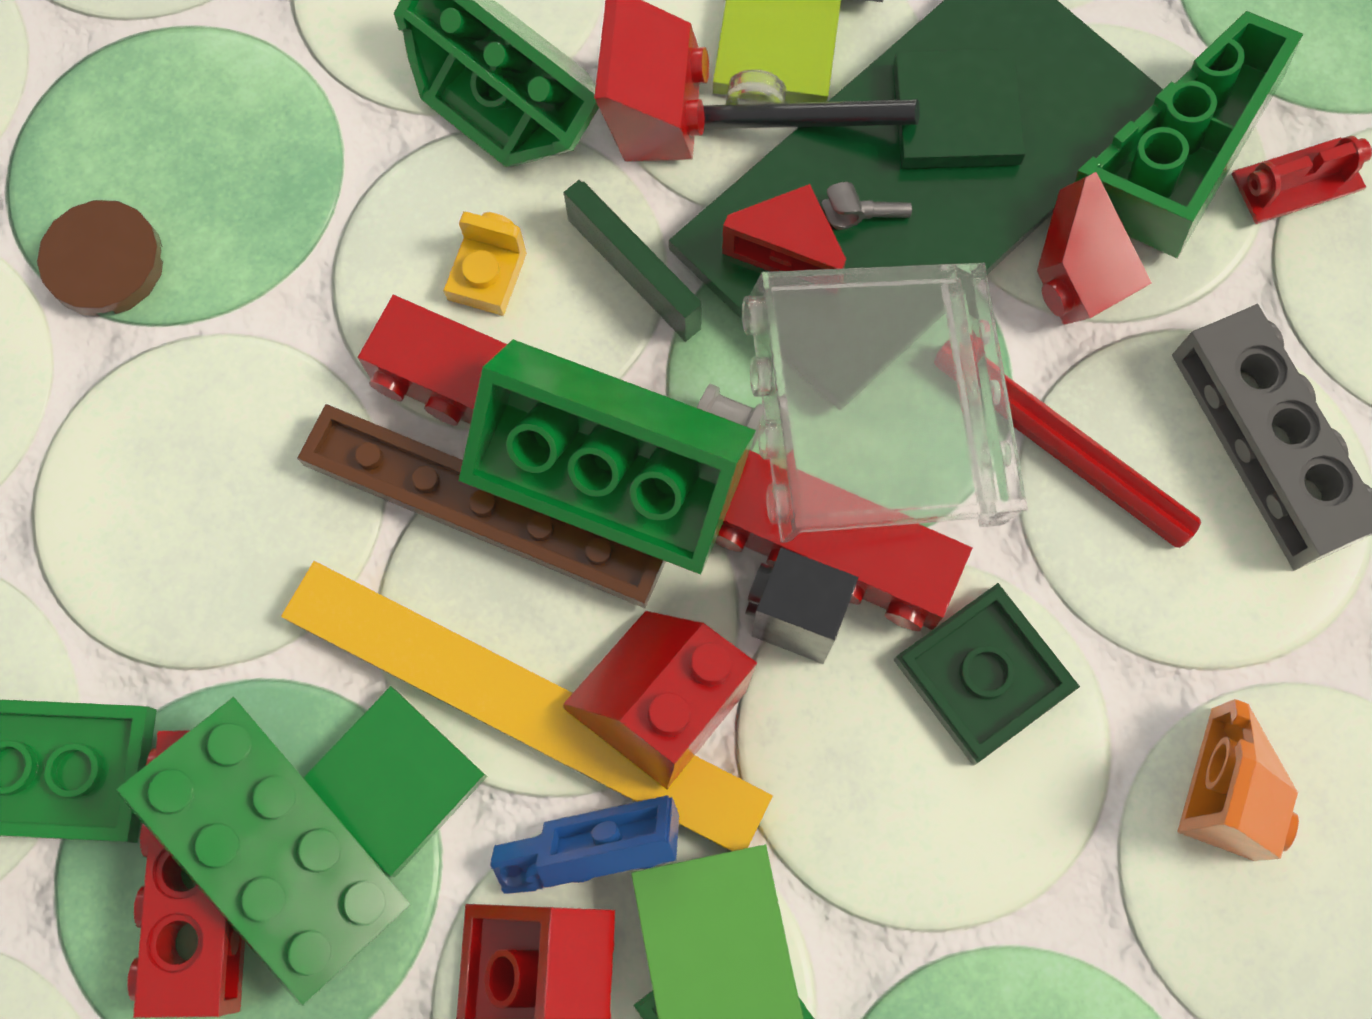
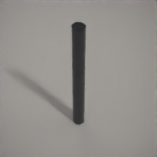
[703,99,920,129]

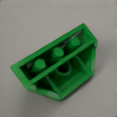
[393,0,599,167]

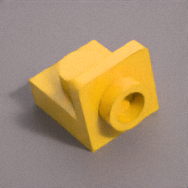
[443,211,527,316]

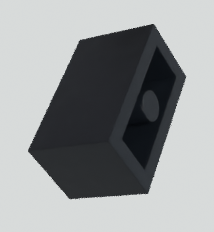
[745,548,859,664]

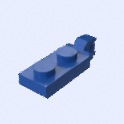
[490,795,679,894]

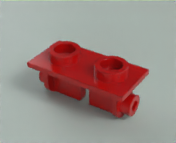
[1231,136,1372,224]

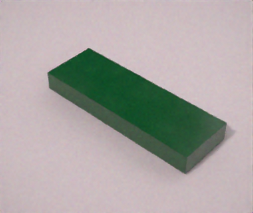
[563,180,702,342]

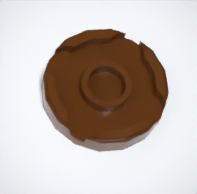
[37,200,163,317]

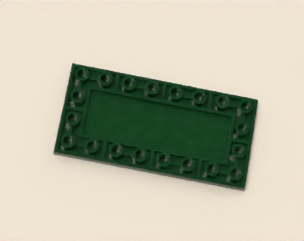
[669,0,1163,412]

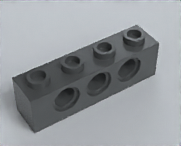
[1172,304,1372,571]

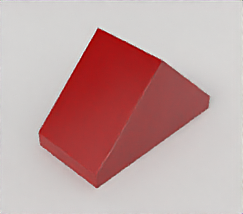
[722,184,846,296]

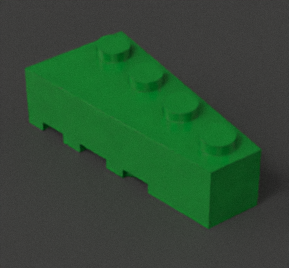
[1075,11,1303,259]

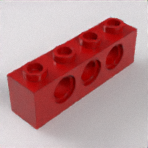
[127,730,245,1018]

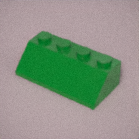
[459,339,756,575]

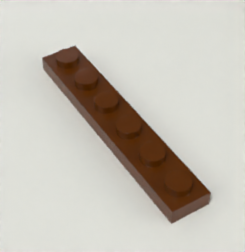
[297,404,666,608]

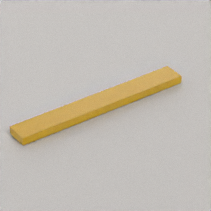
[281,561,773,851]

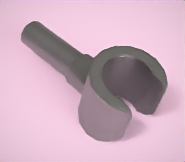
[822,182,912,230]

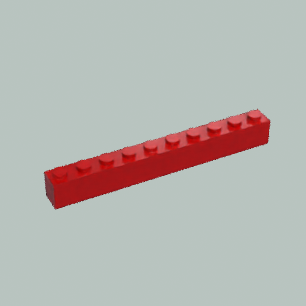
[357,294,973,631]

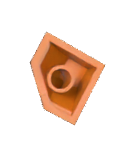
[1177,699,1299,861]

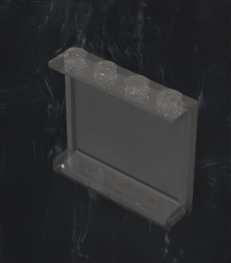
[742,263,1028,543]

